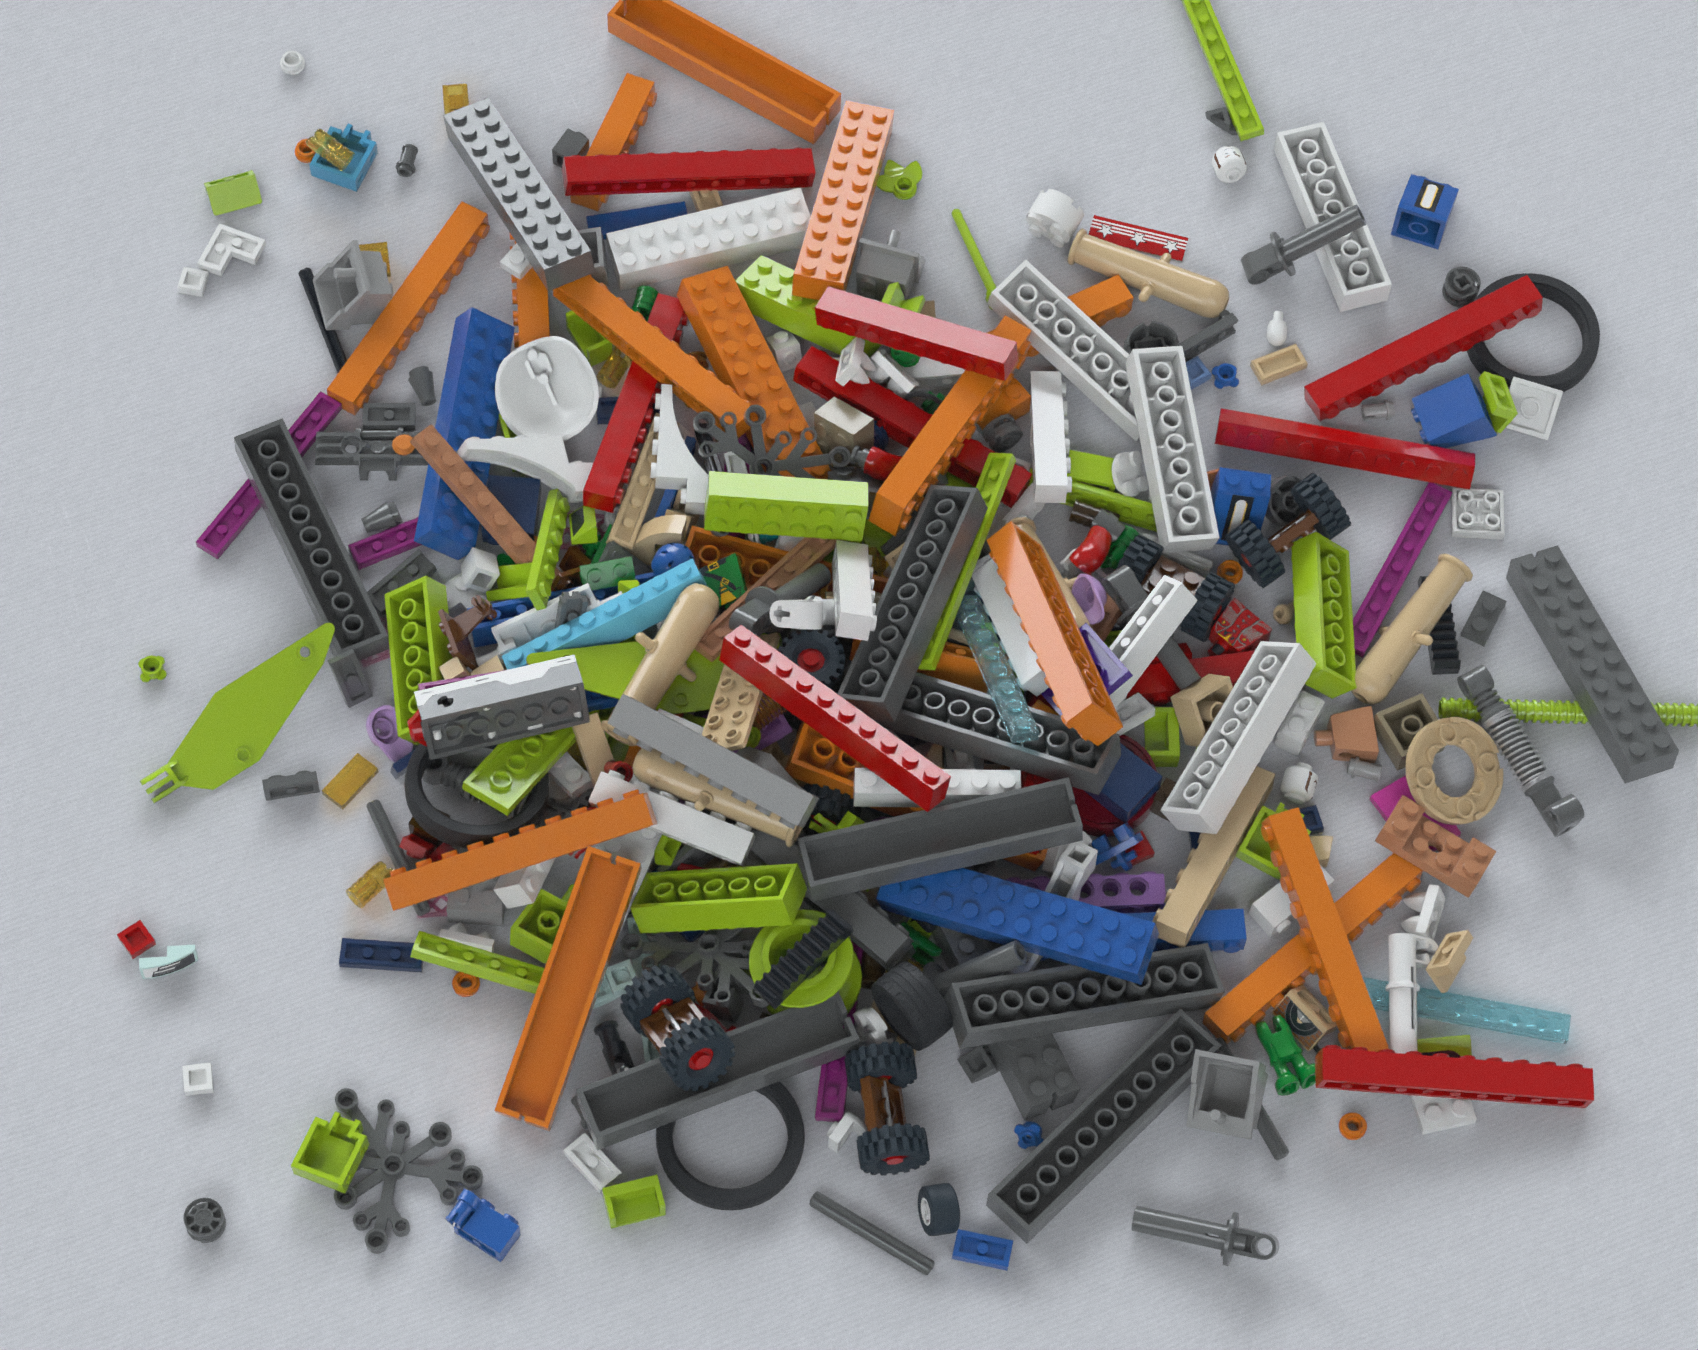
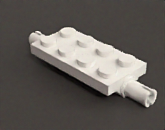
[476,583,623,666]

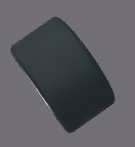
[918,1183,960,1236]

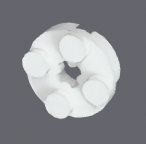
[853,1006,893,1046]

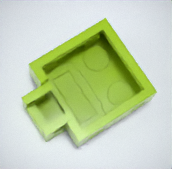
[1235,802,1311,881]
[291,1111,369,1194]

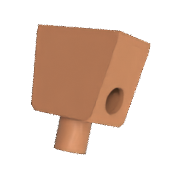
[1314,706,1379,763]

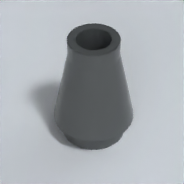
[408,366,436,406]
[361,501,402,533]

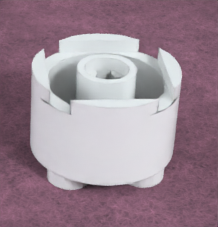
[1026,189,1084,248]

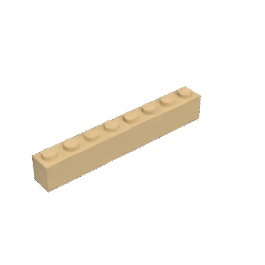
[1153,766,1275,947]

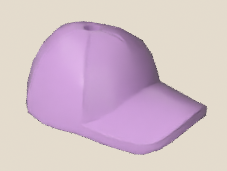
[1071,574,1107,625]
[366,705,413,762]

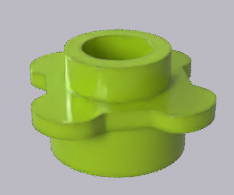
[138,655,167,683]

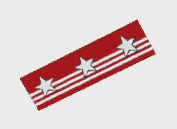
[1088,215,1188,261]

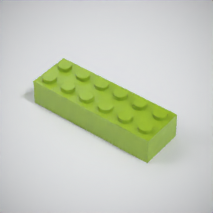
[735,255,882,358]
[704,471,868,541]
[1291,532,1357,699]
[384,576,453,746]
[630,863,807,933]

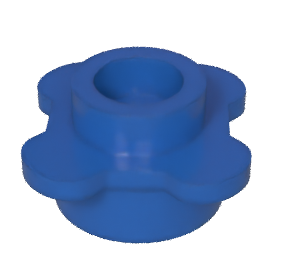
[1212,363,1239,389]
[1014,1121,1044,1149]

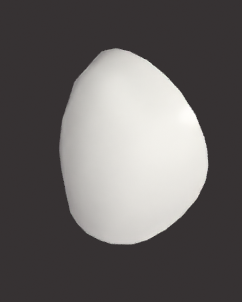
[495,336,599,441]

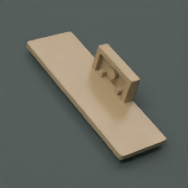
[702,633,780,751]

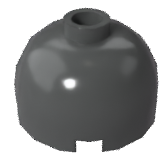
[1265,475,1303,527]

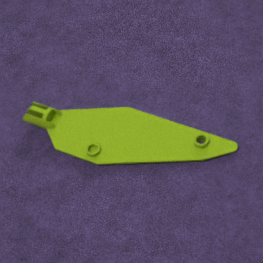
[139,623,335,804]
[526,641,724,714]

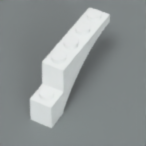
[650,384,709,515]
[457,434,593,503]
[1003,841,1098,975]

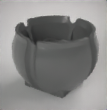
[1123,321,1180,355]

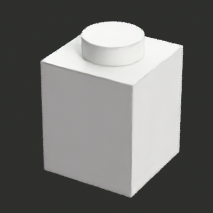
[460,547,500,593]

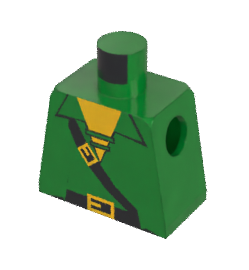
[699,553,747,611]

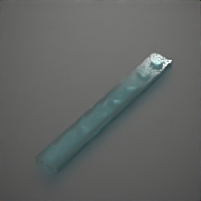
[956,595,1039,743]
[1362,977,1571,1044]

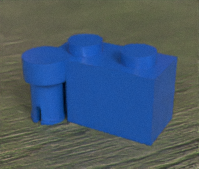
[445,1189,521,1262]

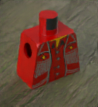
[1207,598,1272,656]

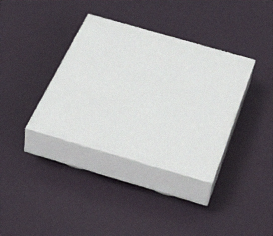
[1450,487,1505,540]

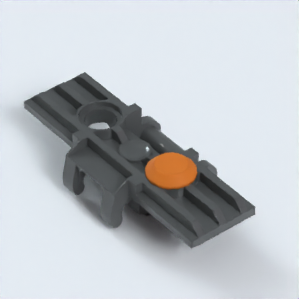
[315,427,428,481]

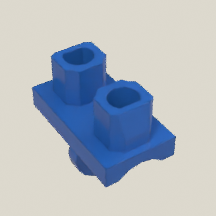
[1091,822,1143,871]

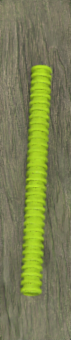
[1438,697,1698,727]

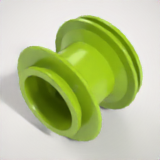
[749,909,862,1015]

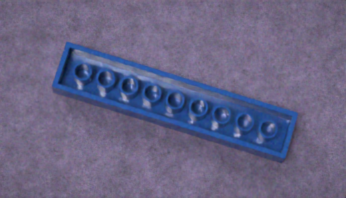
[414,307,515,560]
[876,868,1159,985]

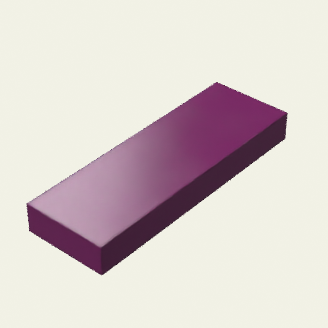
[348,517,421,570]

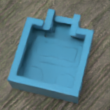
[309,123,378,192]

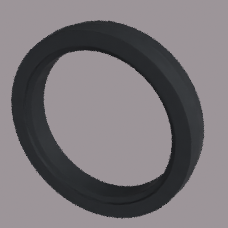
[1467,273,1600,392]
[404,744,549,849]
[656,1081,805,1210]

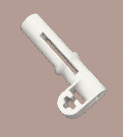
[769,596,835,630]
[1385,933,1438,1054]

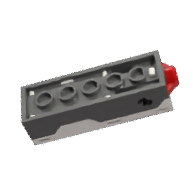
[407,655,590,760]

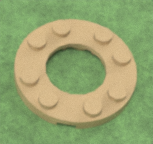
[1405,717,1503,825]

